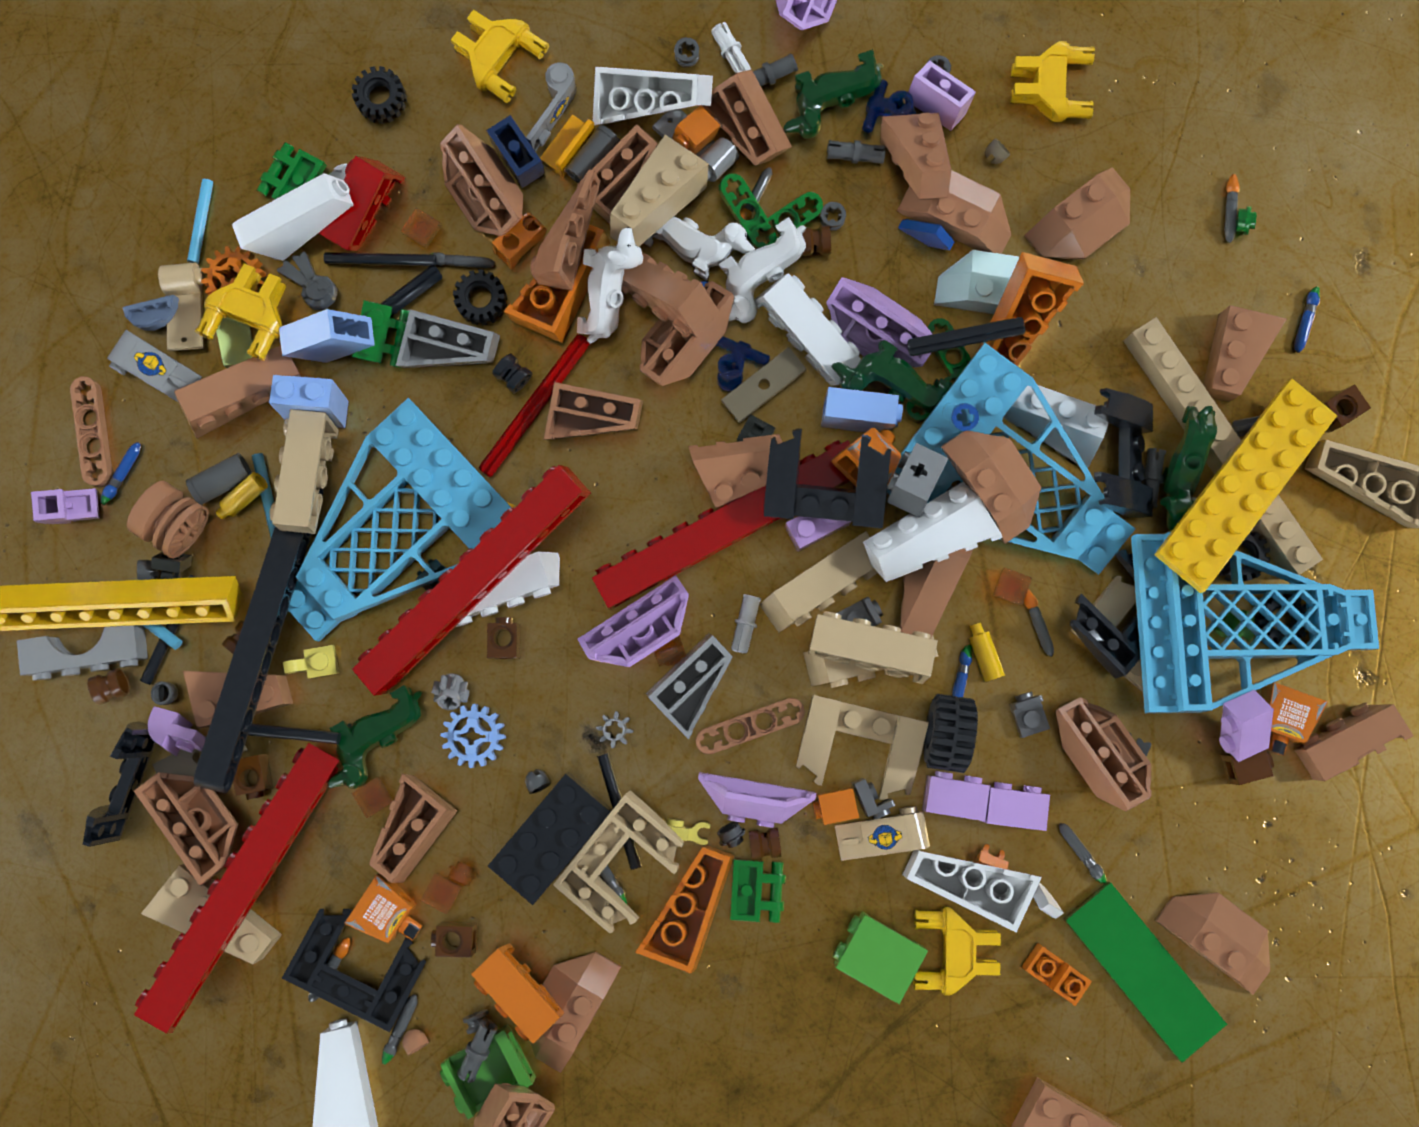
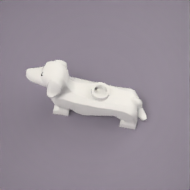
[644,216,756,281]
[719,217,806,323]
[577,227,643,344]

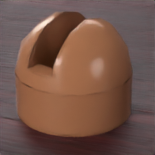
[402,1029,429,1056]

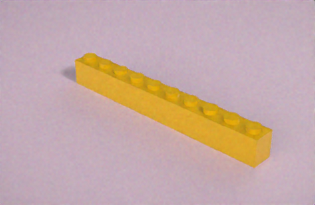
[0,576,243,631]

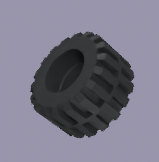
[924,694,978,773]

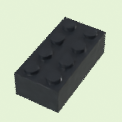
[488,772,613,905]

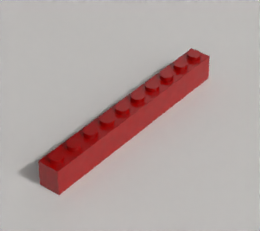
[592,440,850,610]
[352,465,591,696]
[134,743,342,1034]

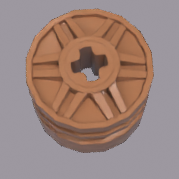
[127,480,209,559]

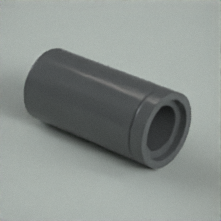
[564,124,620,183]
[186,453,252,505]

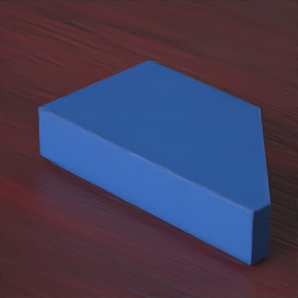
[898,219,955,250]

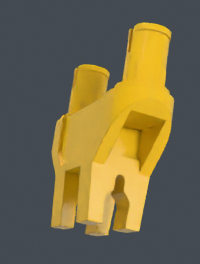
[451,9,549,103]
[1010,41,1095,122]
[195,263,286,361]
[913,907,1001,996]

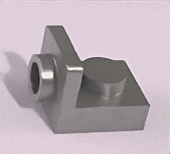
[837,597,883,626]
[1009,691,1050,738]
[851,778,895,819]

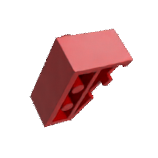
[319,156,406,251]

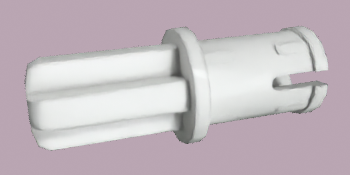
[711,22,751,74]
[731,594,761,653]

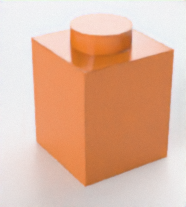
[672,105,721,155]
[812,787,859,825]

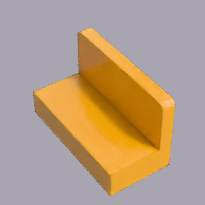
[540,114,595,178]

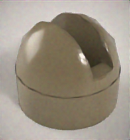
[985,138,1011,164]

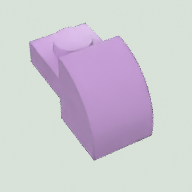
[31,488,100,524]
[148,706,206,756]

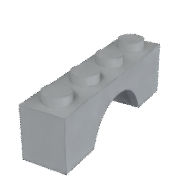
[17,625,148,681]

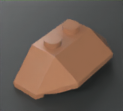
[440,124,523,236]
[1024,167,1130,259]
[897,170,1011,254]
[640,281,734,386]
[941,431,1042,544]
[1056,697,1152,812]
[134,772,238,886]
[1155,892,1270,995]
[530,952,621,1073]
[473,1083,555,1127]

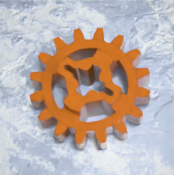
[201,246,266,296]

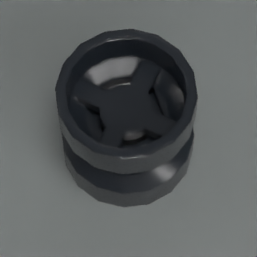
[492,353,533,394]

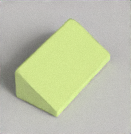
[216,317,253,368]

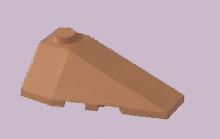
[531,170,600,291]
[900,548,973,639]

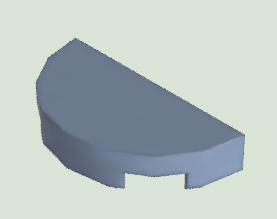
[123,294,179,331]

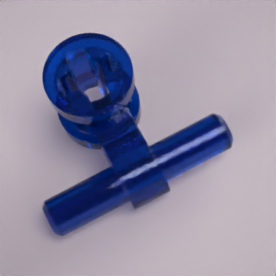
[862,79,916,133]
[716,336,770,391]

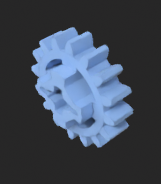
[440,704,506,768]

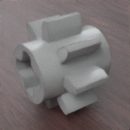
[431,674,469,710]
[596,711,633,748]

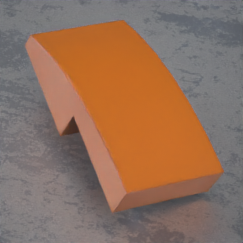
[1021,943,1092,1006]

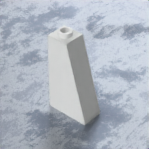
[232,173,354,261]
[313,1019,378,1127]

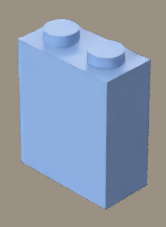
[279,309,375,363]
[269,375,349,428]
[821,387,903,432]

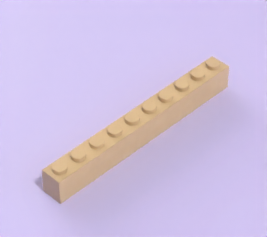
[1123,317,1323,575]

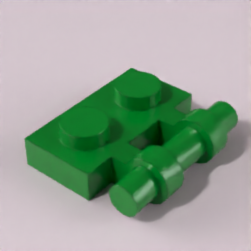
[256,142,327,200]
[352,300,410,368]
[730,859,786,923]

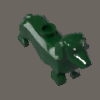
[783,49,884,139]
[831,340,952,413]
[1160,406,1217,531]
[328,685,423,789]

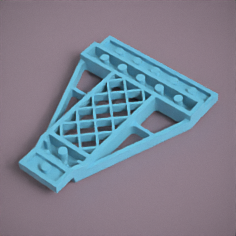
[887,342,1136,575]
[288,398,512,642]
[1131,532,1379,713]

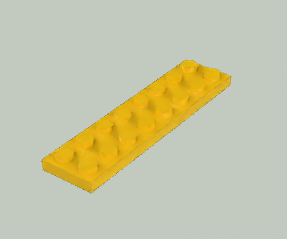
[1154,378,1338,593]

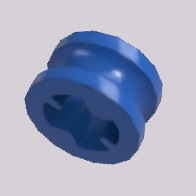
[951,403,979,431]

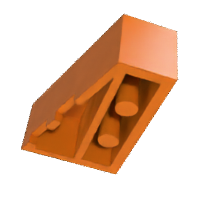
[471,943,565,1044]

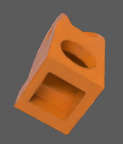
[492,212,547,270]

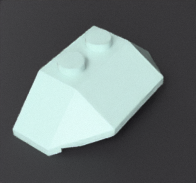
[934,250,1019,314]

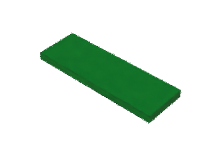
[1064,881,1228,1063]

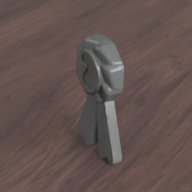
[277,252,337,310]

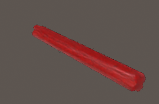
[479,334,590,477]

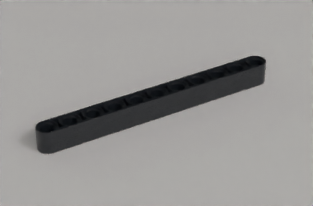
[194,489,324,793]

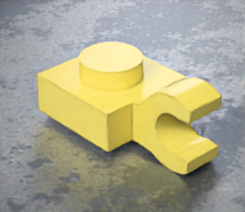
[283,645,339,679]
[666,818,711,845]

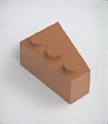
[697,70,792,166]
[577,124,658,224]
[1203,305,1287,402]
[544,382,643,440]
[688,434,783,508]
[183,671,293,728]
[1294,703,1414,781]
[369,773,457,883]

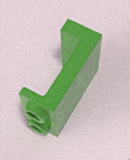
[832,911,928,1004]
[440,1024,536,1119]

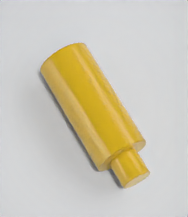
[216,472,268,519]
[969,622,1005,682]

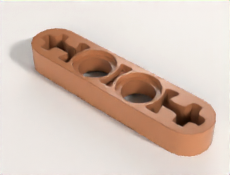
[70,376,113,487]
[696,698,805,754]

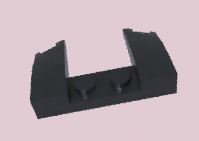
[1094,388,1153,519]
[764,428,891,528]
[1070,549,1140,679]
[82,722,156,847]
[282,909,426,1032]

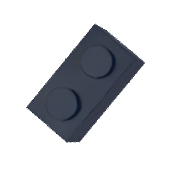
[486,115,545,188]

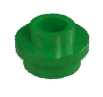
[1236,206,1257,235]

